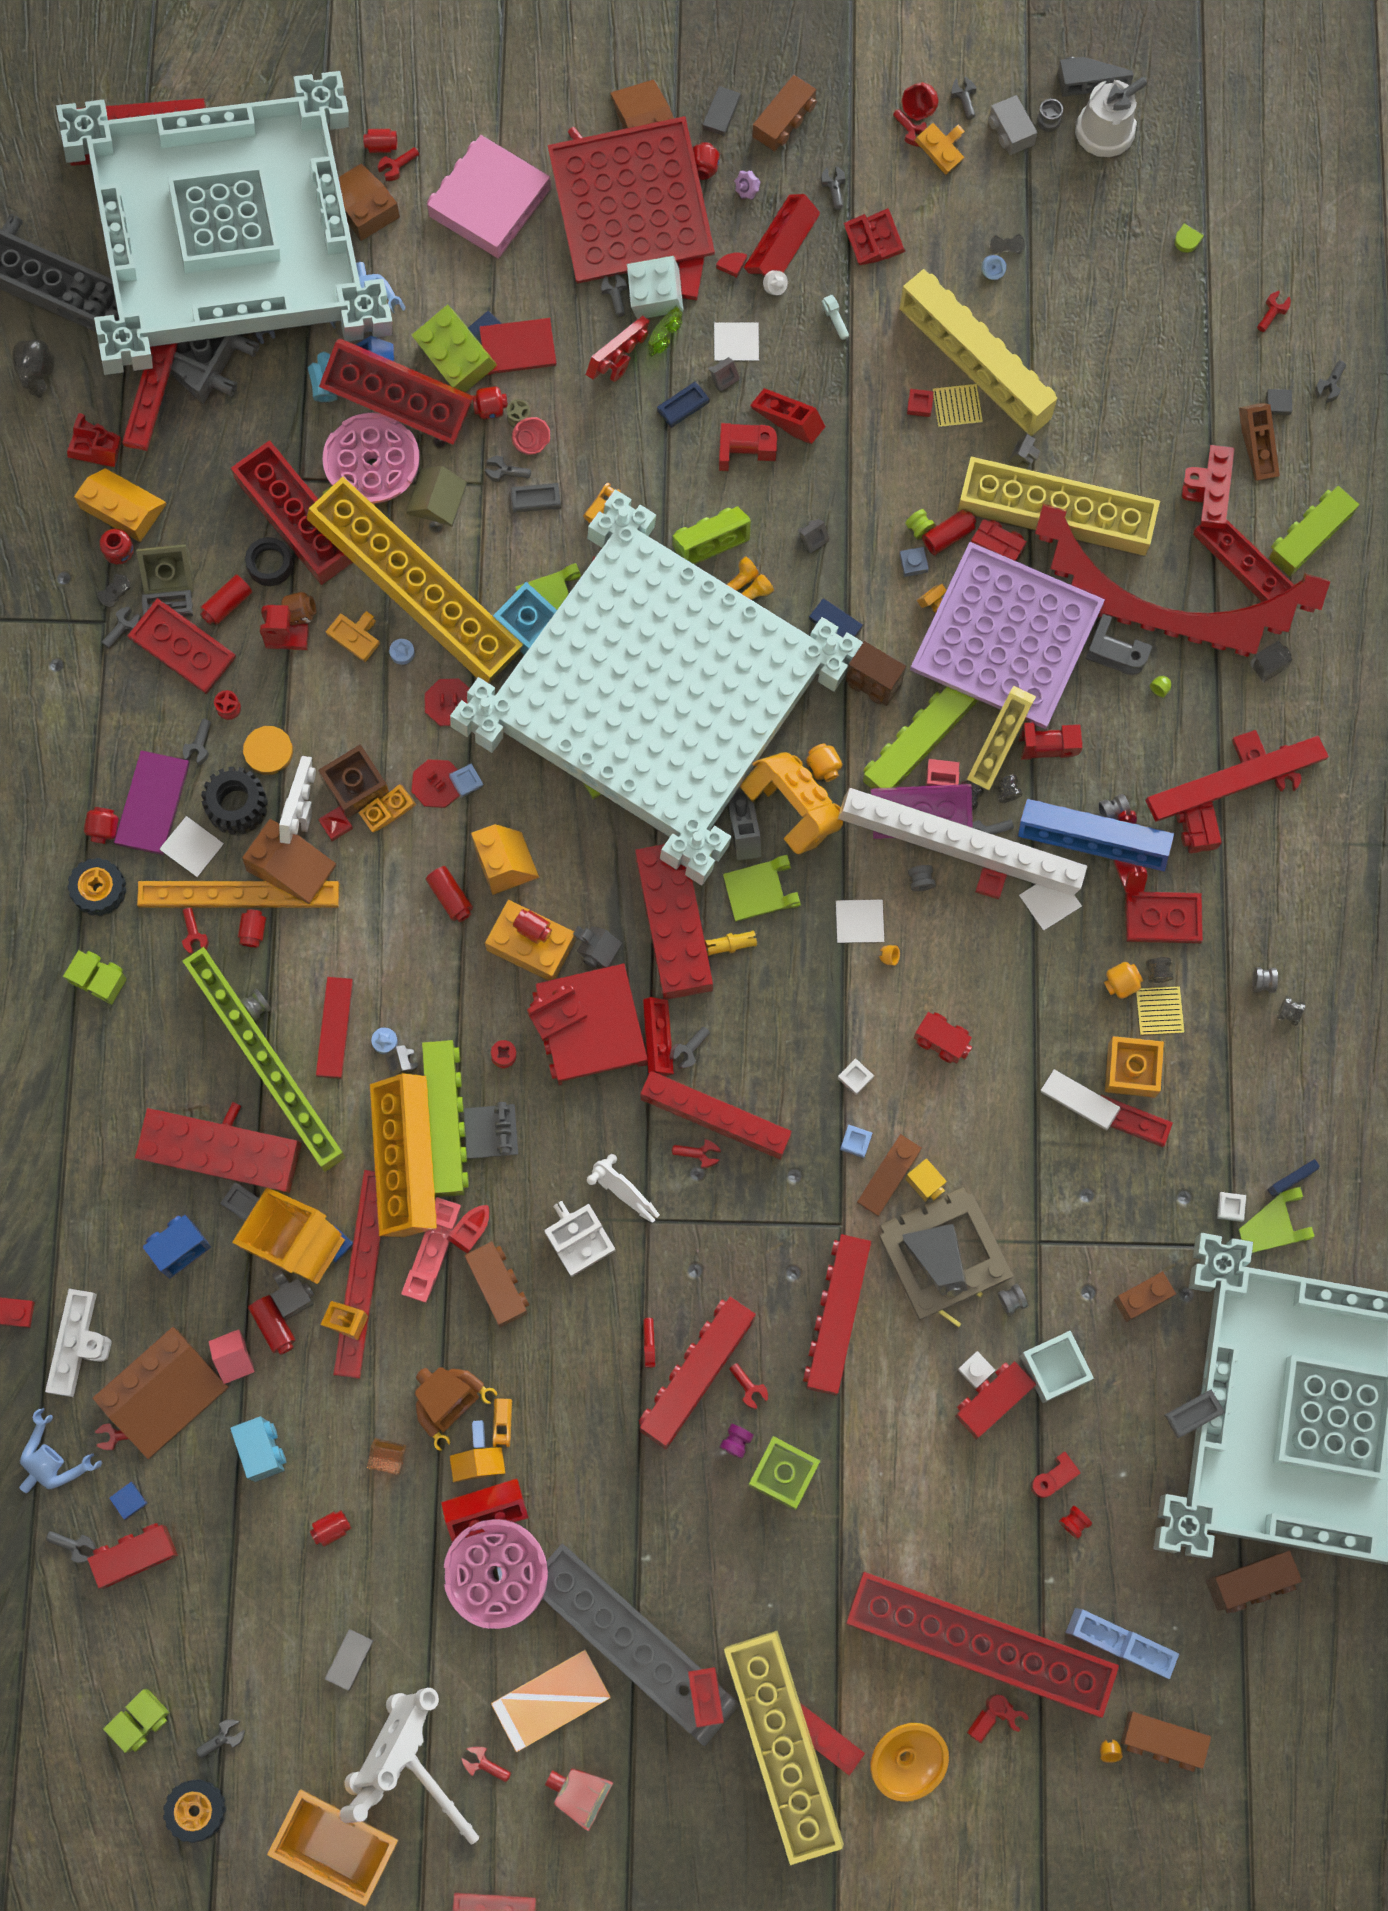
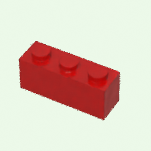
[955,1361,1036,1439]
[441,1479,529,1542]
[87,1523,178,1589]

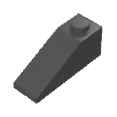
[1057,57,1134,97]
[727,787,762,860]

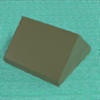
[406,466,467,526]
[137,544,194,594]

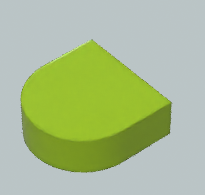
[1175,224,1204,253]

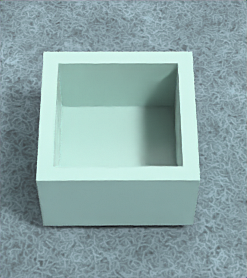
[627,256,683,320]
[1020,1331,1094,1403]

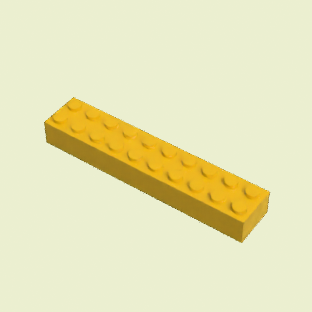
[307,477,523,683]

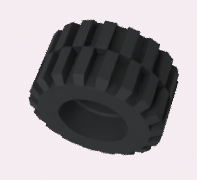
[201,767,268,835]

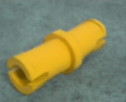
[705,930,757,956]

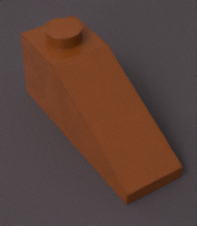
[1239,403,1280,481]
[857,1134,922,1216]

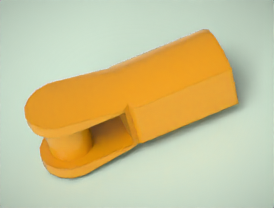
[583,483,621,523]
[493,1399,512,1447]

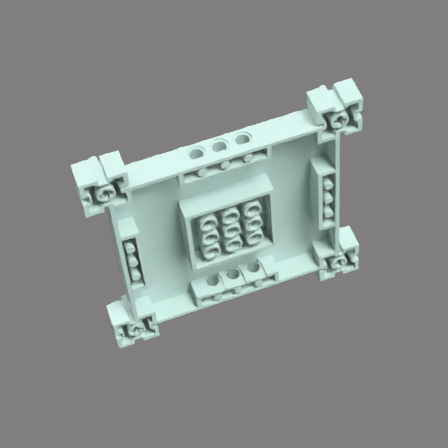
[56,71,392,375]
[450,489,863,885]
[1153,1233,1388,1565]

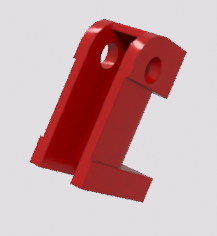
[719,423,777,471]
[260,605,309,650]
[1019,722,1083,760]

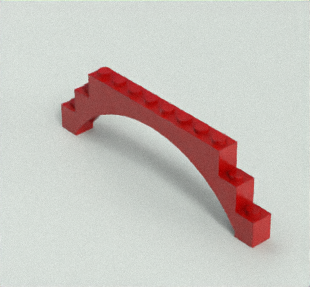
[1035,504,1330,657]

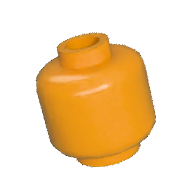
[806,743,843,782]
[1104,962,1143,999]

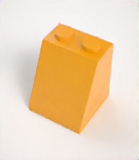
[471,824,539,895]

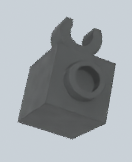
[573,926,622,968]
[271,1269,314,1320]

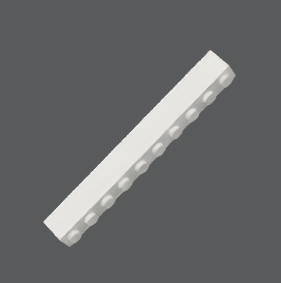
[838,788,1087,896]

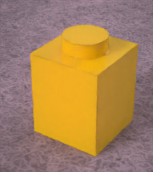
[905,1158,947,1202]

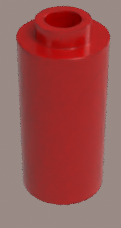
[922,509,976,556]
[200,574,253,625]
[425,866,473,922]
[248,1295,296,1355]

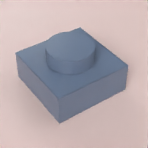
[899,547,929,577]

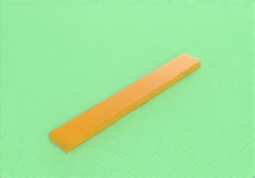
[137,881,339,908]

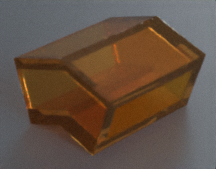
[366,1438,406,1475]

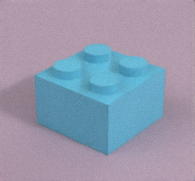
[493,582,557,655]
[230,1416,286,1482]

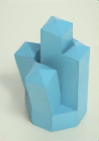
[308,351,338,402]

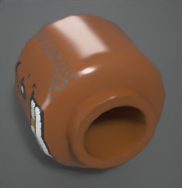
[281,592,317,625]

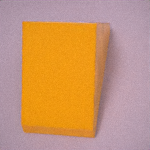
[320,1301,368,1340]
[450,1447,506,1482]

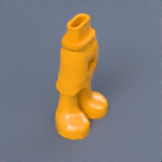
[726,556,774,600]

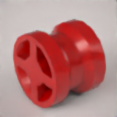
[214,690,241,720]
[491,1040,516,1069]
[1059,1505,1093,1539]

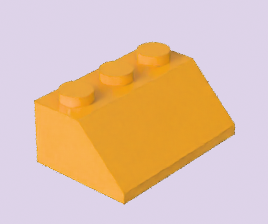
[74,468,167,542]

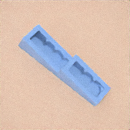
[1066,1608,1179,1679]

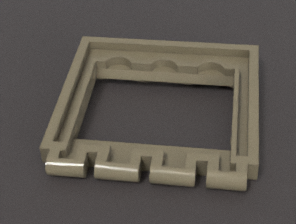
[879,1187,1013,1321]

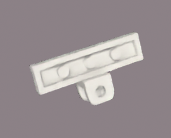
[279,756,316,844]
[45,1289,111,1397]

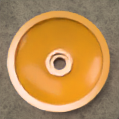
[870,1723,949,1801]

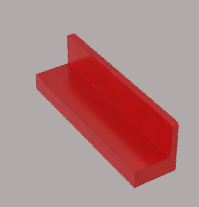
[744,194,820,277]

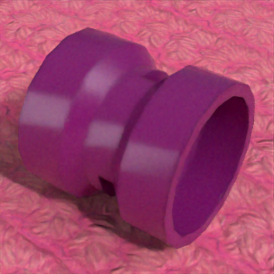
[719,1423,754,1459]

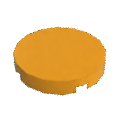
[243,726,293,775]

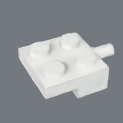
[544,1201,616,1277]

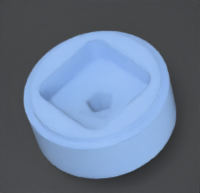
[981,255,1006,280]
[389,639,415,665]
[371,1028,398,1054]

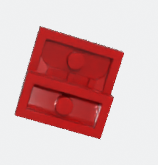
[843,208,906,265]

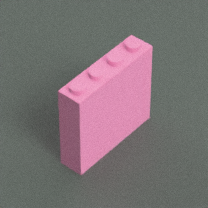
[427,135,551,259]

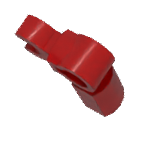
[966,1694,1029,1743]

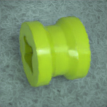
[905,509,936,540]

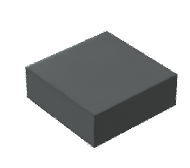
[1266,389,1292,415]

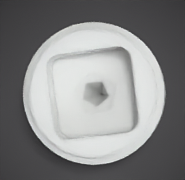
[763,271,788,295]

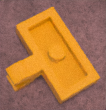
[915,123,965,175]
[326,611,380,662]

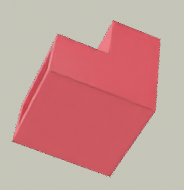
[925,759,960,786]
[208,1329,255,1384]

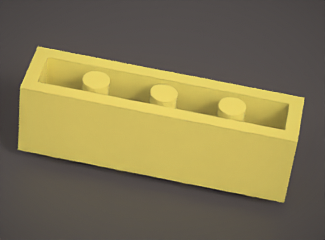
[967,686,1036,790]

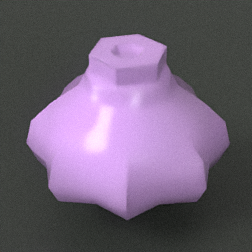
[735,171,760,199]

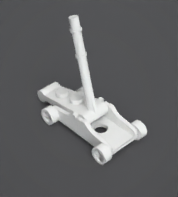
[340,1688,479,1844]

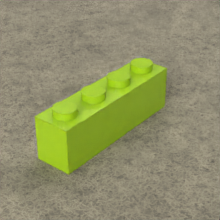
[1269,486,1360,577]

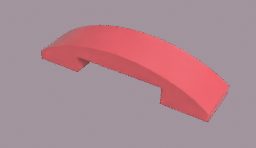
[401,1197,461,1303]

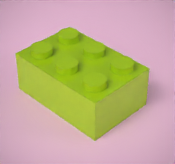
[412,304,497,392]

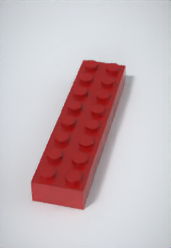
[1193,519,1294,602]

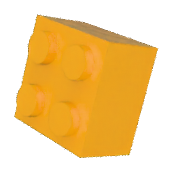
[1105,1036,1164,1098]

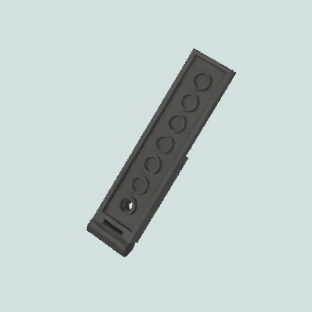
[543,1543,741,1747]

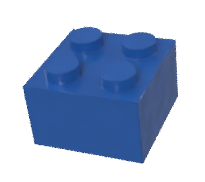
[143,1215,211,1279]

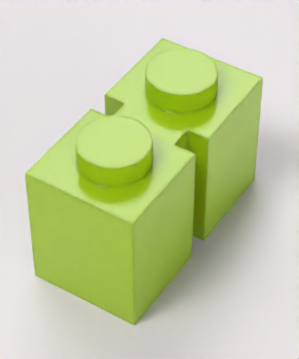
[63,950,127,1005]
[103,1689,170,1753]

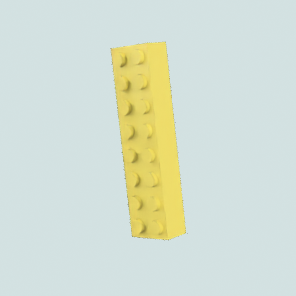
[899,269,1057,436]
[957,457,1160,556]
[724,1631,844,1865]

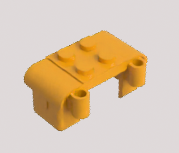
[740,752,843,854]

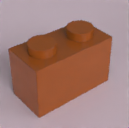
[1114,1271,1176,1323]

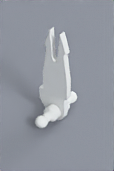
[587,1154,659,1223]

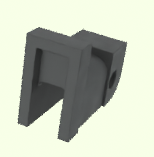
[1086,614,1152,676]

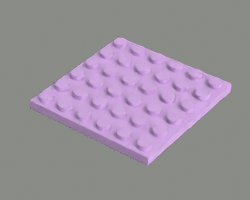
[910,542,1104,729]

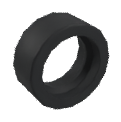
[245,537,293,586]

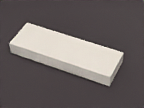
[1041,1070,1120,1130]

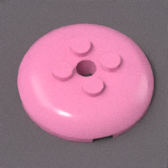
[323,413,420,504]
[444,1519,548,1629]

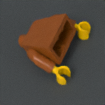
[415,1367,497,1451]

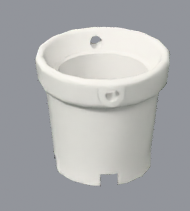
[1075,80,1137,157]

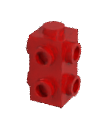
[914,1012,973,1064]

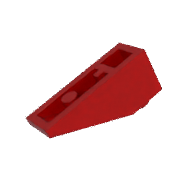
[750,388,826,444]

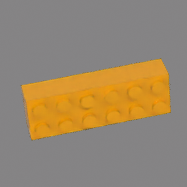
[370,1073,437,1237]

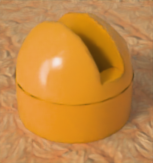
[879,945,900,966]
[1100,1739,1122,1763]

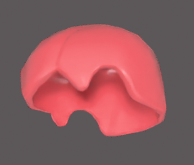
[511,417,550,455]

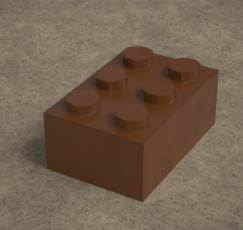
[1206,1551,1302,1614]

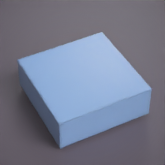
[449,764,483,798]
[840,1125,872,1158]
[472,1420,485,1449]

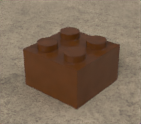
[846,641,906,706]
[318,744,389,819]

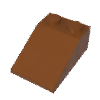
[610,79,674,129]
[338,163,400,241]
[242,819,337,904]

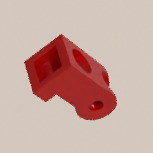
[1031,1451,1081,1498]

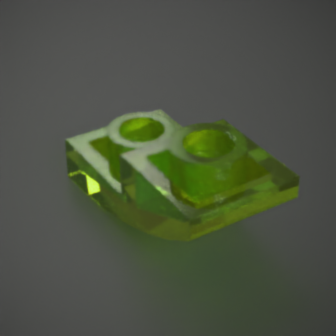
[648,306,682,357]

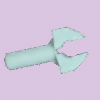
[822,295,849,340]

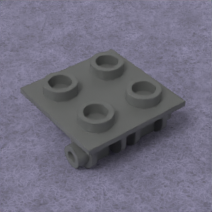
[464,1102,518,1159]

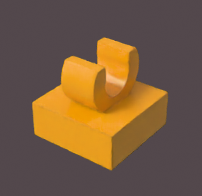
[916,584,947,613]

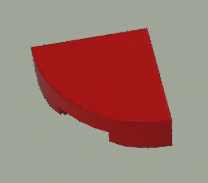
[716,253,747,278]

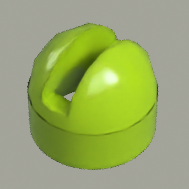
[1150,676,1171,698]

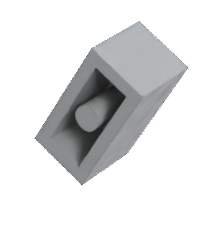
[988,95,1037,155]

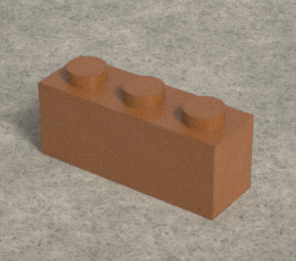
[752,75,817,152]
[464,1242,529,1328]
[1121,1712,1211,1772]

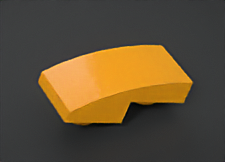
[358,784,416,833]

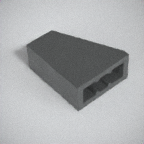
[902,1224,967,1296]

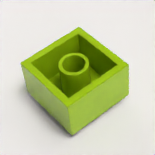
[748,1436,820,1510]

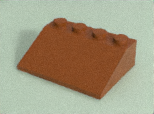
[92,1327,229,1459]

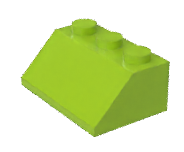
[672,506,751,565]

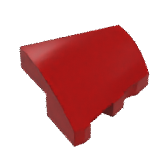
[67,413,121,467]

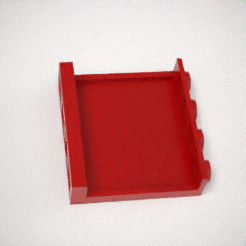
[532,964,648,1085]

